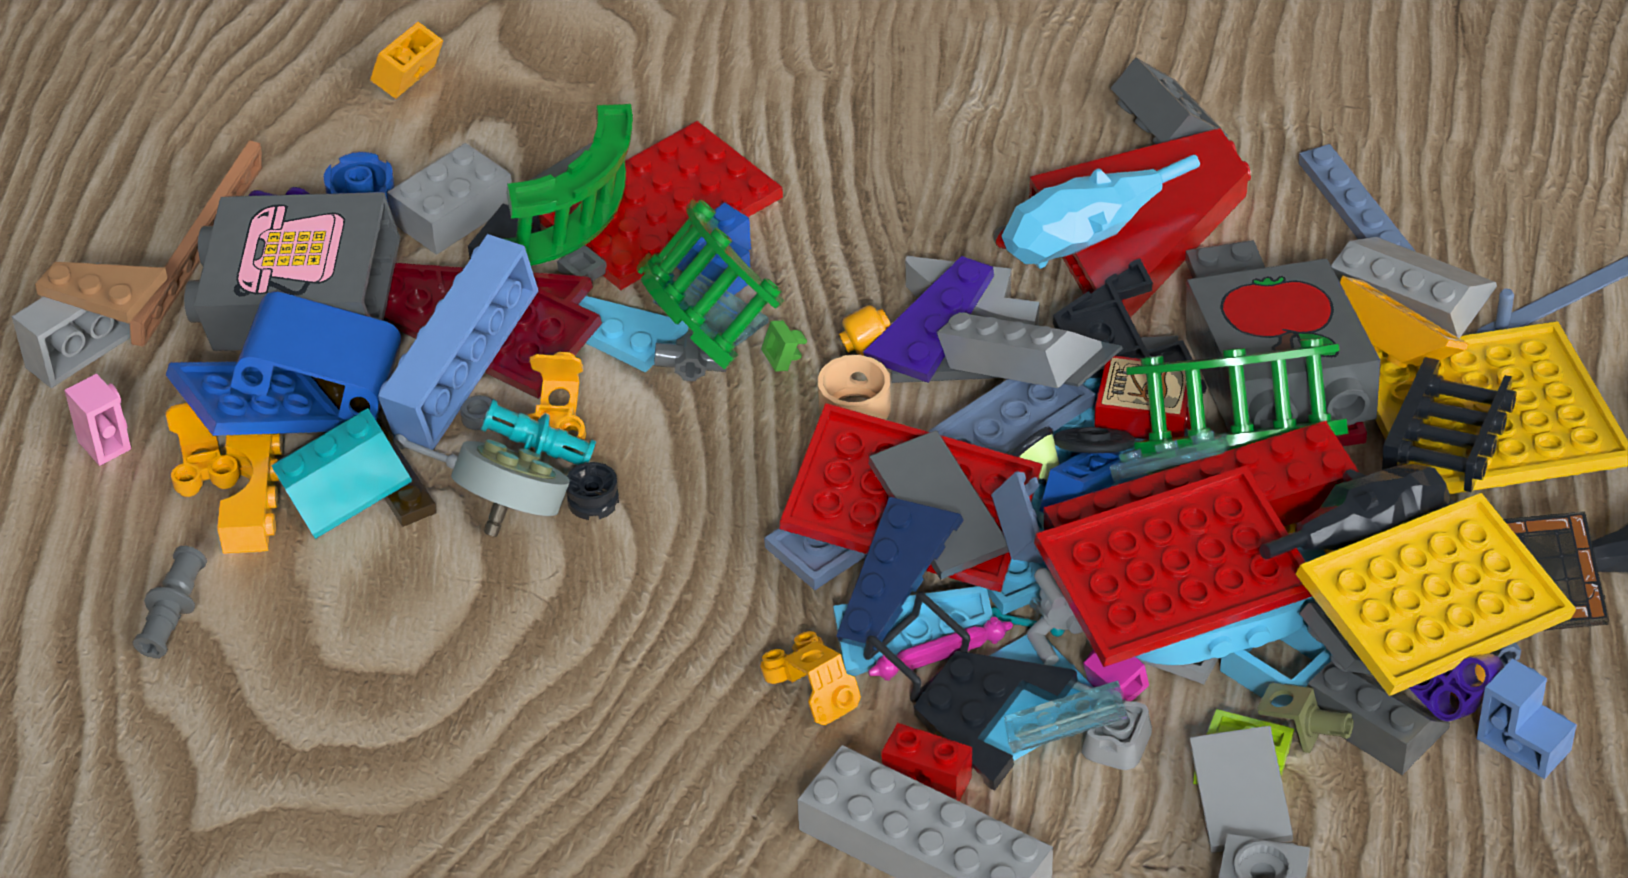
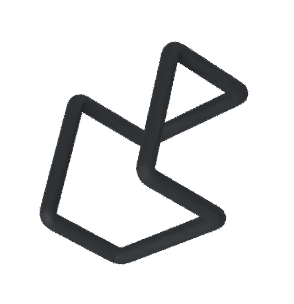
[863,592,971,703]

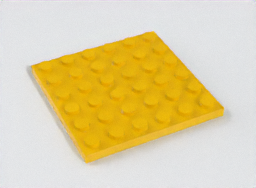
[1375,321,1628,494]

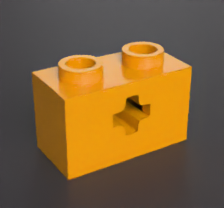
[370,22,444,99]

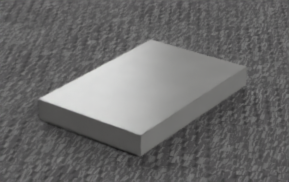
[1190,726,1293,853]

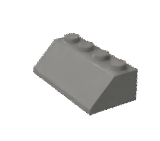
[1331,237,1497,338]
[937,313,1102,388]

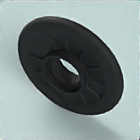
[1053,427,1135,453]

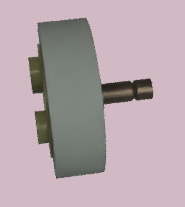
[451,440,570,537]

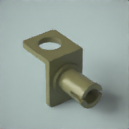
[1257,683,1354,753]

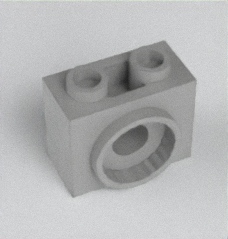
[1219,833,1310,878]

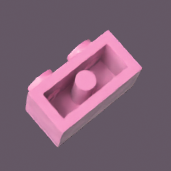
[64,374,131,466]

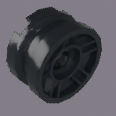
[566,462,619,520]

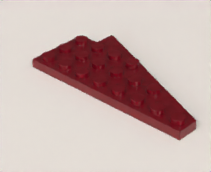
[384,263,602,399]

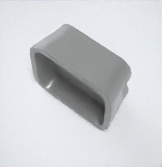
[1082,695,1152,770]

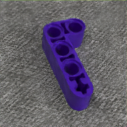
[1409,653,1504,722]

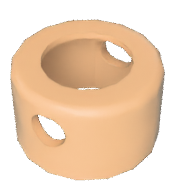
[818,355,891,420]

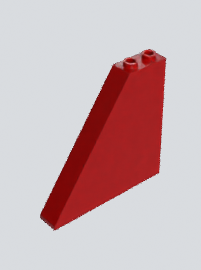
[1029,128,1251,318]

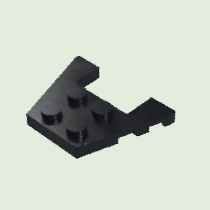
[1053,259,1193,378]
[913,651,1078,791]

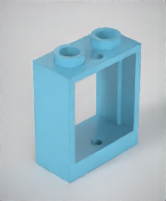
[1220,624,1331,707]

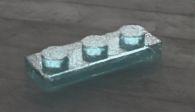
[1110,430,1230,481]
[1004,681,1128,754]

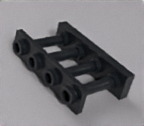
[1382,357,1517,493]

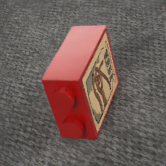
[1095,356,1191,439]

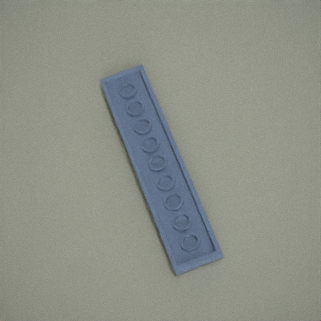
[764,379,1095,590]

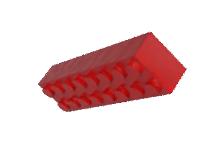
[1044,421,1360,531]

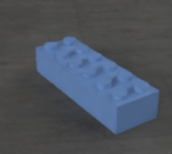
[378,234,538,450]

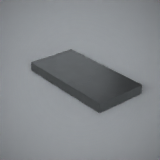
[869,430,1009,580]

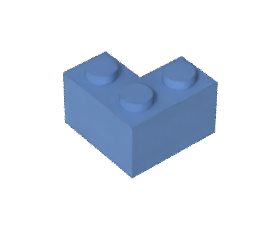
[1476,659,1576,779]

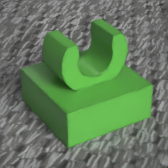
[761,320,807,372]

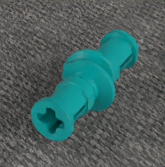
[480,399,596,465]

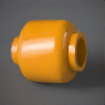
[839,305,891,356]

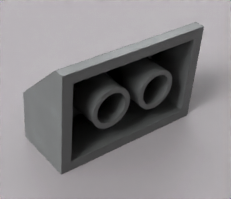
[1111,57,1228,144]
[1307,661,1450,775]

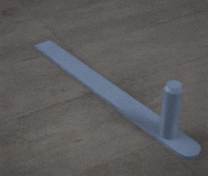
[1477,256,1628,333]

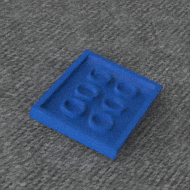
[166,362,346,436]

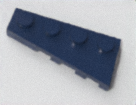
[836,497,964,651]

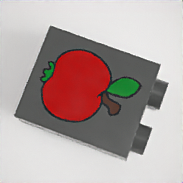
[1186,258,1380,432]

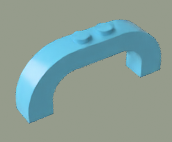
[1135,533,1325,665]

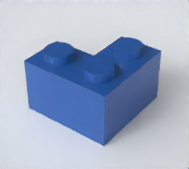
[677,203,751,300]

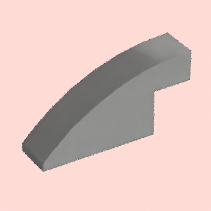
[905,256,1040,326]

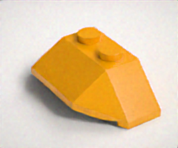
[1340,276,1469,368]

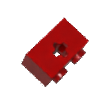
[881,722,972,801]

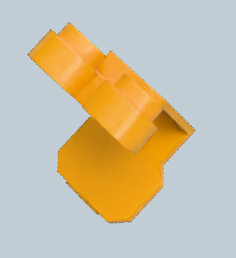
[528,352,586,448]
[165,403,240,497]
[760,631,861,726]

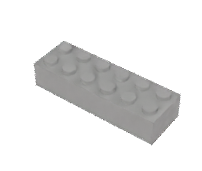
[798,745,1053,878]

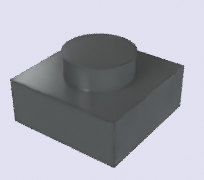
[557,245,607,281]

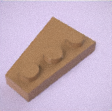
[35,262,167,324]

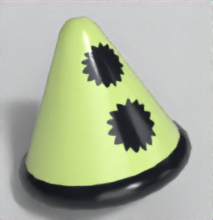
[1009,427,1059,487]

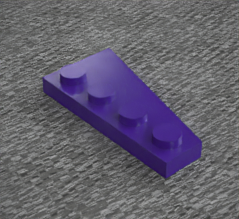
[863,256,994,383]

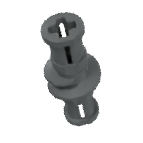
[133,546,207,659]

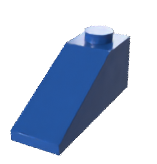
[1039,452,1130,513]

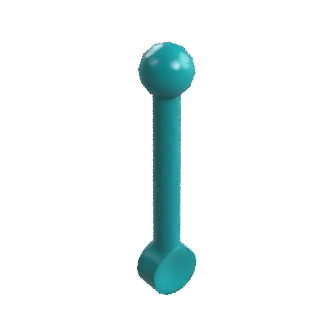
[991,608,1065,637]

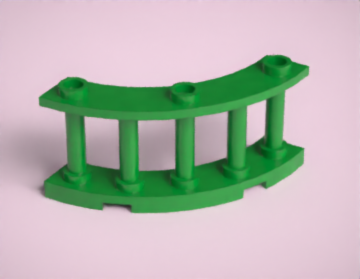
[503,104,633,266]
[637,199,785,369]
[1126,338,1348,457]

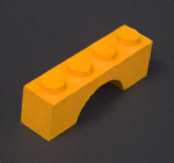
[217,434,283,554]

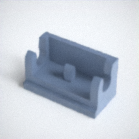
[991,471,1044,564]

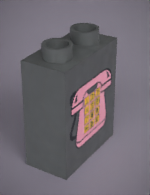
[184,192,400,351]

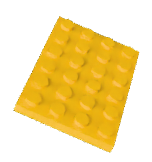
[1296,493,1576,696]

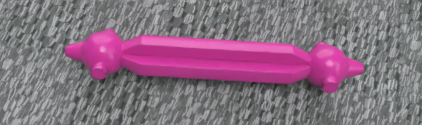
[868,617,1013,681]

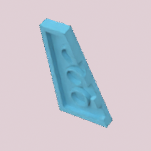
[833,586,993,676]

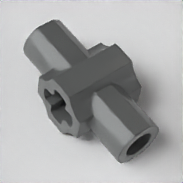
[654,333,727,381]

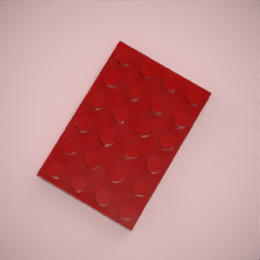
[539,121,783,291]
[779,403,1043,593]
[1034,465,1313,667]

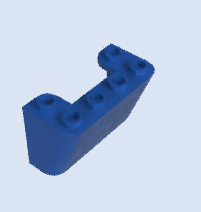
[230,292,401,420]

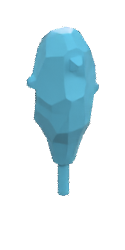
[1002,154,1200,269]

